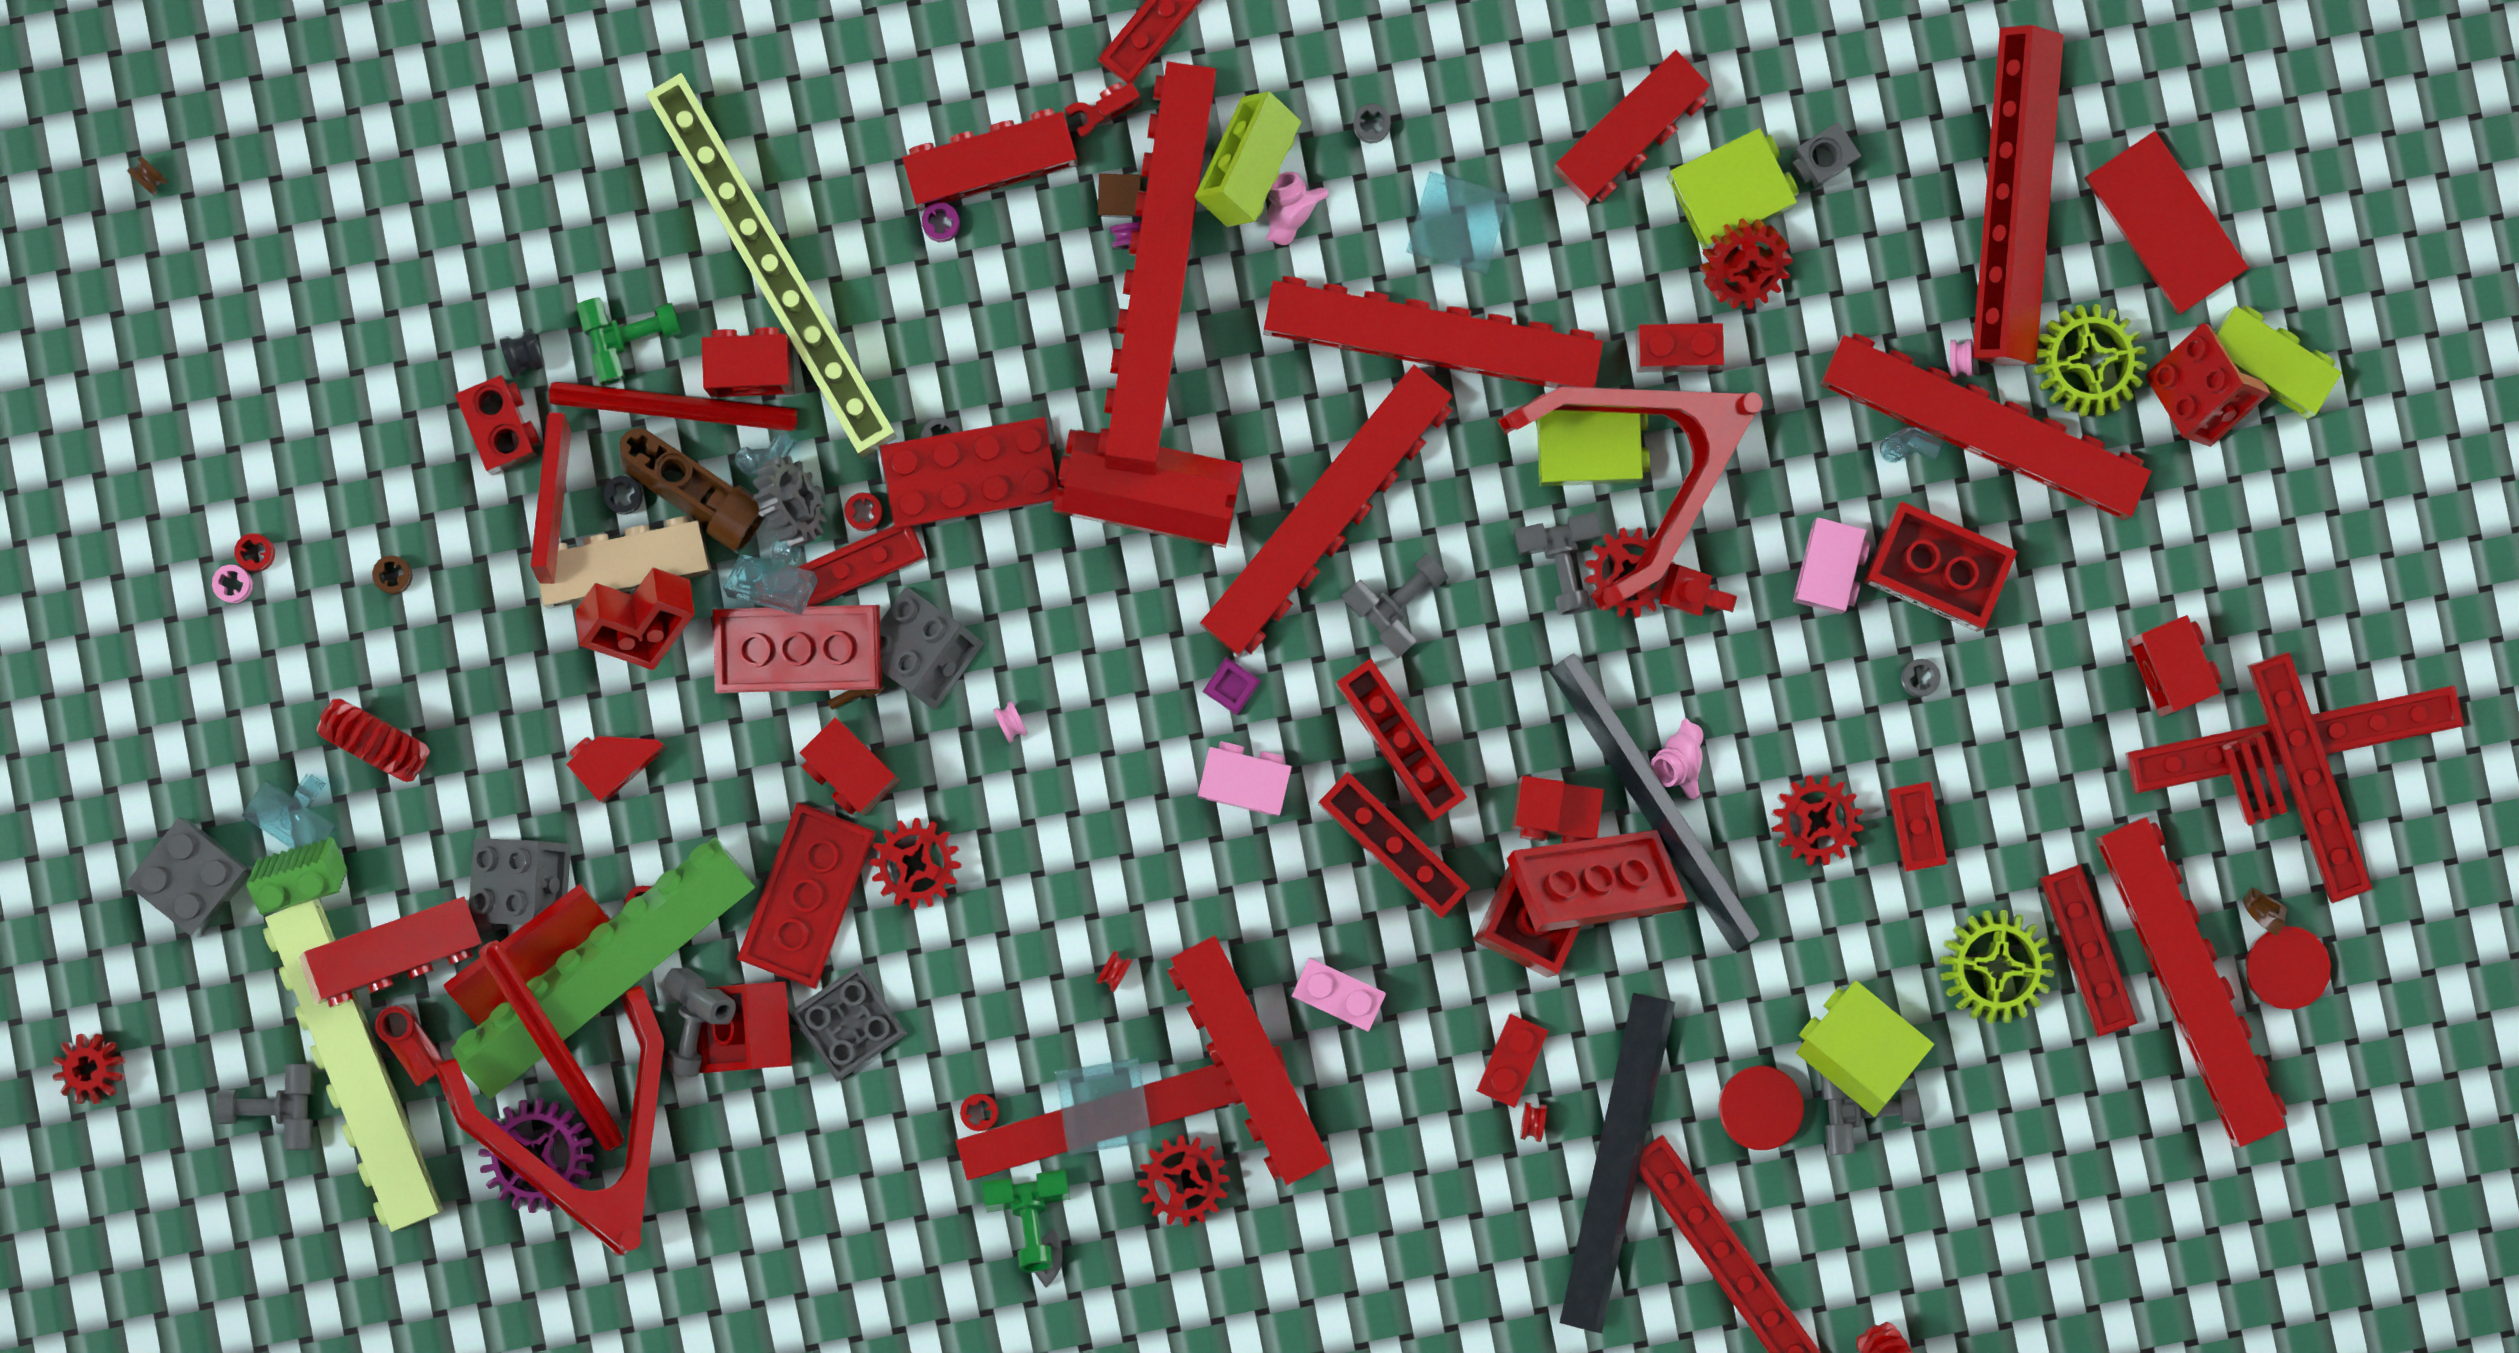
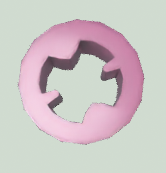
[1950,339,1973,377]
[212,565,253,604]
[993,701,1028,743]

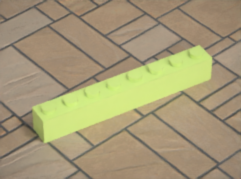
[263,899,444,1232]

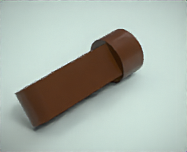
[619,428,766,554]

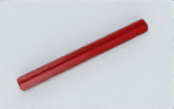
[549,381,798,431]
[479,940,624,1151]

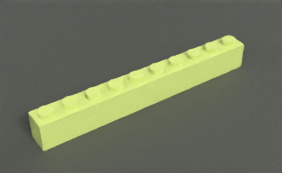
[646,73,897,459]

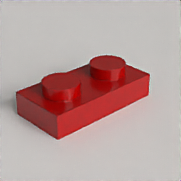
[1887,781,1947,872]
[1476,1014,1549,1108]

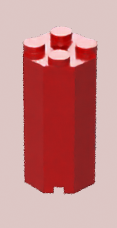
[1053,429,1243,548]

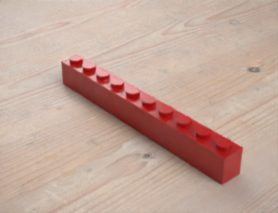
[1098,61,1216,475]

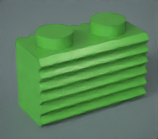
[246,836,347,915]

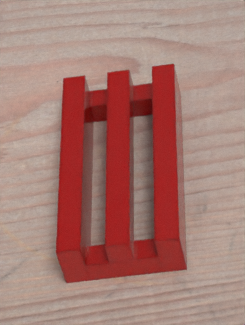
[2221,732,2288,826]

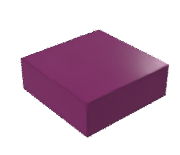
[1202,657,1261,716]

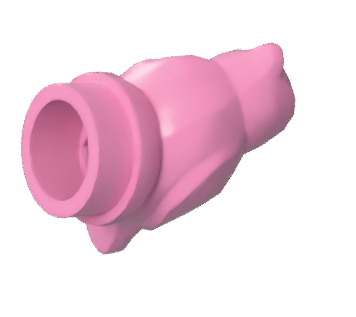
[1266,172,1329,245]
[1650,718,1704,800]

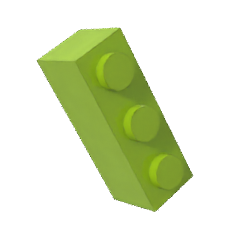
[1195,91,1302,227]
[2215,305,2342,419]

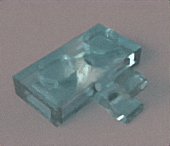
[723,536,818,615]
[241,774,337,850]

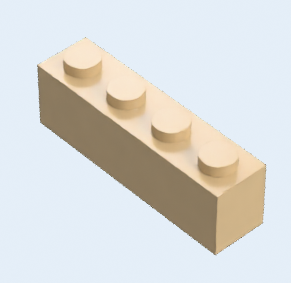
[538,516,712,609]

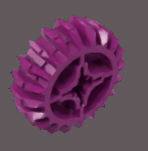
[478,1098,594,1213]

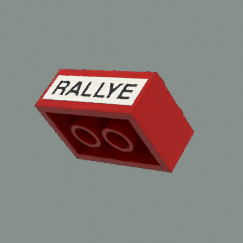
[1862,501,2018,632]

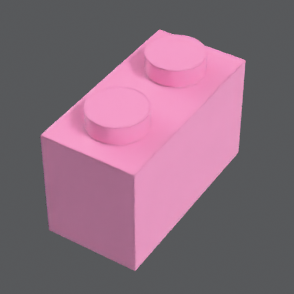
[1793,517,1870,614]
[1198,741,1292,817]
[1291,958,1386,1032]

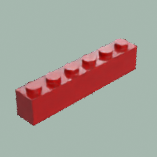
[1167,935,1332,1186]

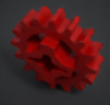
[1700,218,1792,309]
[1584,527,1675,619]
[1771,775,1863,866]
[869,818,962,910]
[1138,1135,1229,1227]

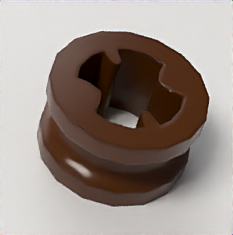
[126,156,169,197]
[372,555,413,595]

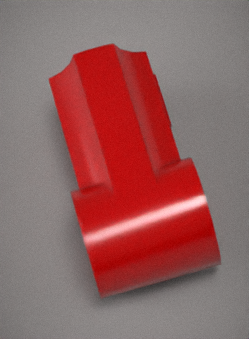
[375,1004,446,1087]

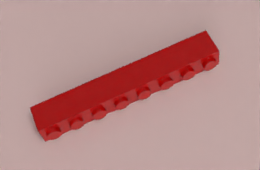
[1972,25,2064,366]
[1263,276,1603,389]
[1819,333,2151,521]
[1200,364,1453,657]
[2094,817,2287,1148]

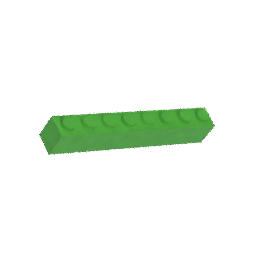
[451,836,755,1099]

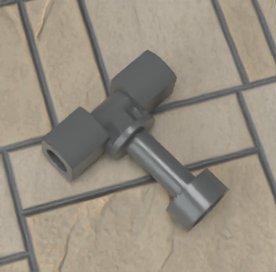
[1514,512,1602,615]
[1341,553,1449,659]
[665,968,736,1077]
[215,1064,314,1150]
[1820,1073,1920,1156]

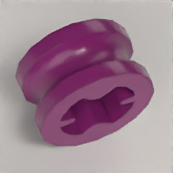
[922,203,960,243]
[1110,222,1141,250]

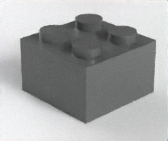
[125,817,252,937]

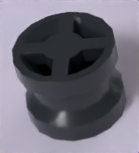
[500,328,545,378]

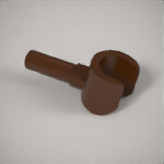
[827,685,885,710]

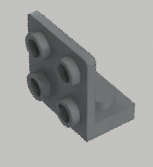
[880,588,984,711]
[469,838,571,925]

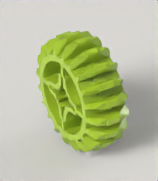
[2033,304,2147,417]
[1939,910,2054,1024]

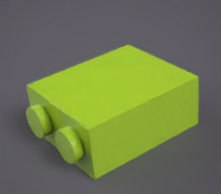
[1667,128,1799,250]
[1537,411,1650,487]
[1796,980,1935,1117]

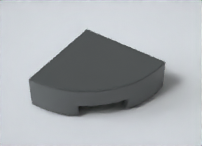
[1034,1228,1063,1288]

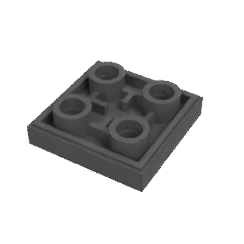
[790,964,907,1082]

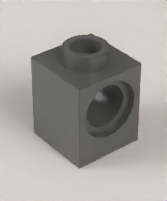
[1792,121,1861,189]

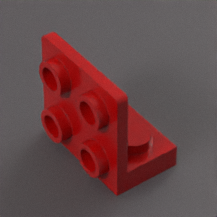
[2146,323,2271,447]

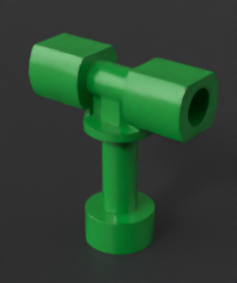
[576,297,682,387]
[982,1169,1070,1273]

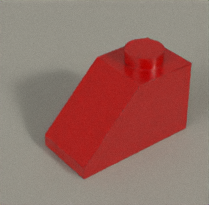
[566,736,667,804]

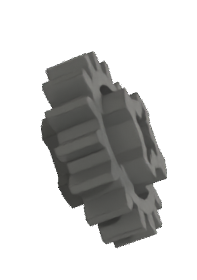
[753,455,826,547]

